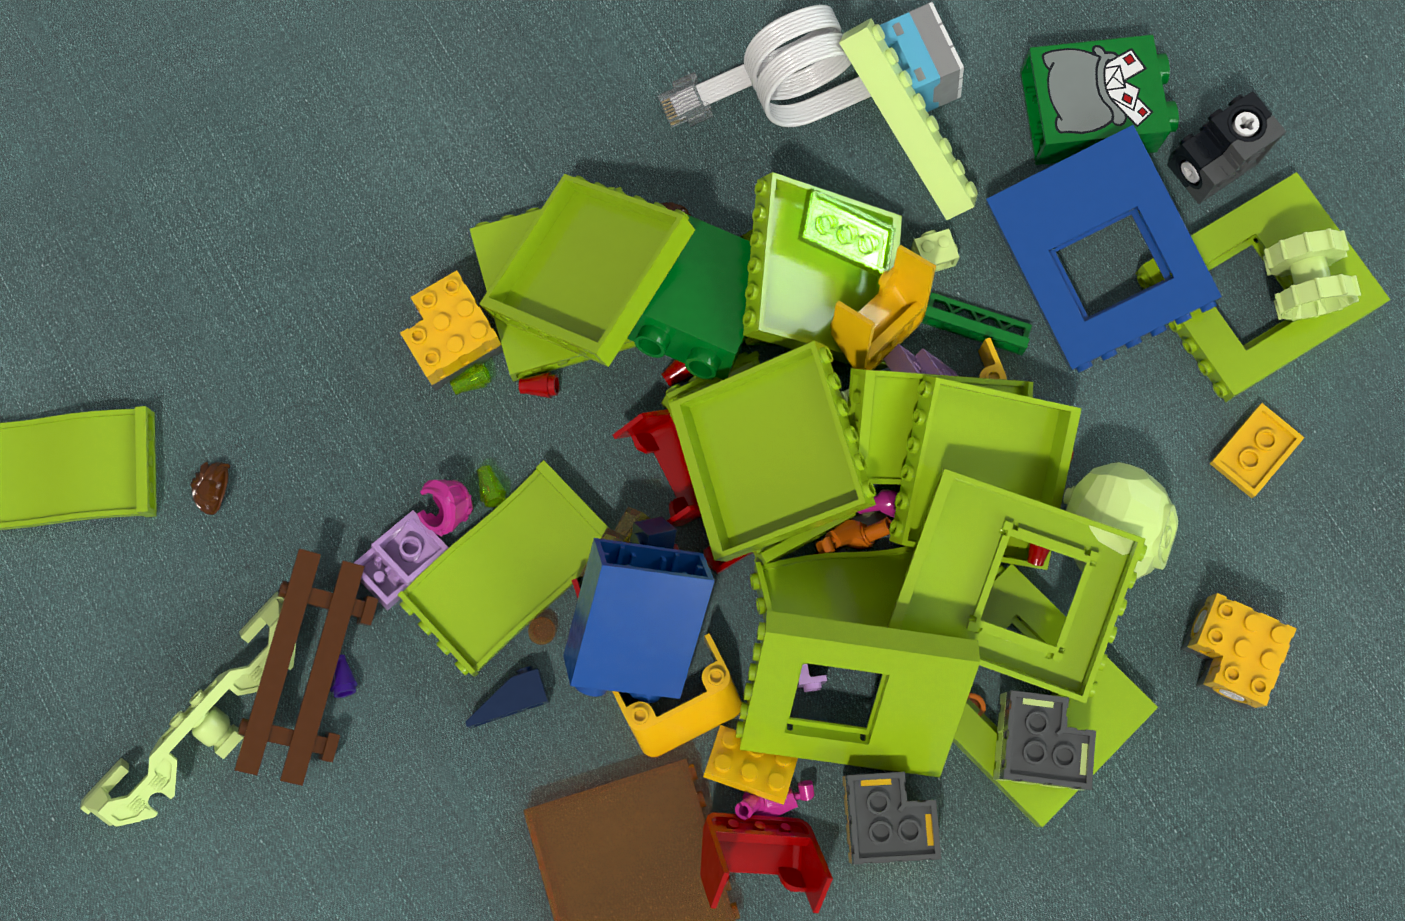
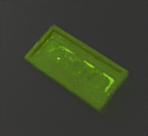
[798,188,896,277]

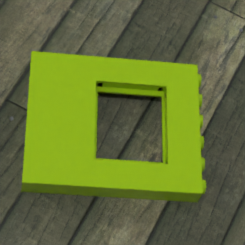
[1135,172,1391,402]
[886,468,1147,703]
[953,564,1158,827]
[736,611,980,778]

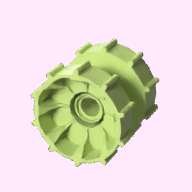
[1263,228,1361,321]

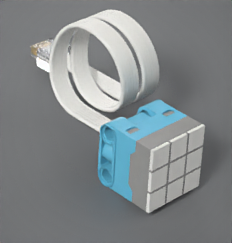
[658,2,964,128]

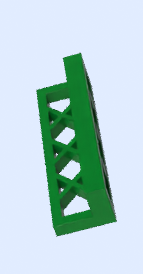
[921,293,1032,356]

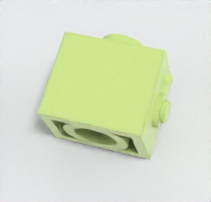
[911,229,959,272]

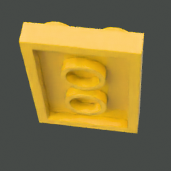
[1209,403,1305,499]
[703,725,798,805]

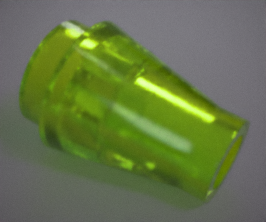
[450,363,492,395]
[477,465,506,507]

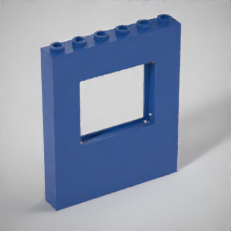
[986,125,1222,373]

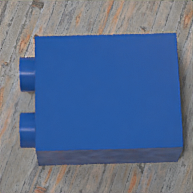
[563,538,715,703]

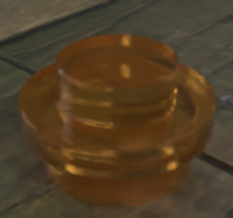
[528,617,556,645]

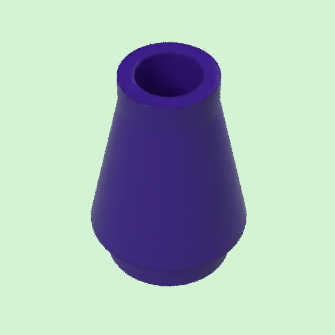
[330,654,358,698]

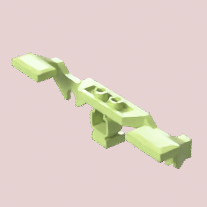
[80,591,296,827]

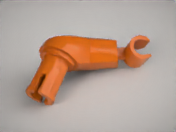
[816,517,891,554]

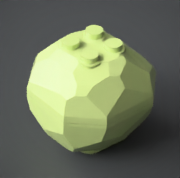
[1063,462,1178,580]

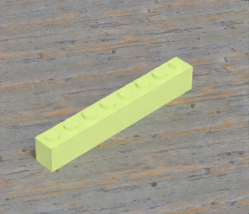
[839,18,978,220]

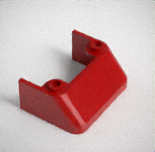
[612,409,701,527]
[700,813,833,913]

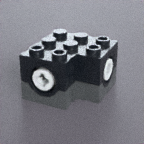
[1167,91,1287,204]

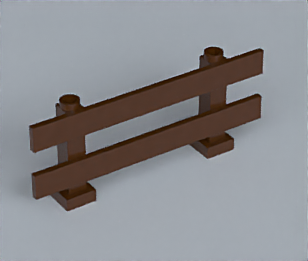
[234,549,378,786]

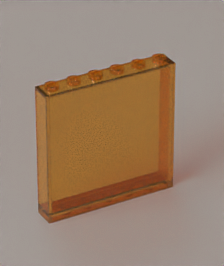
[523,759,740,921]

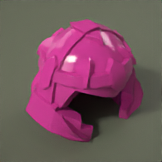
[417,480,473,537]

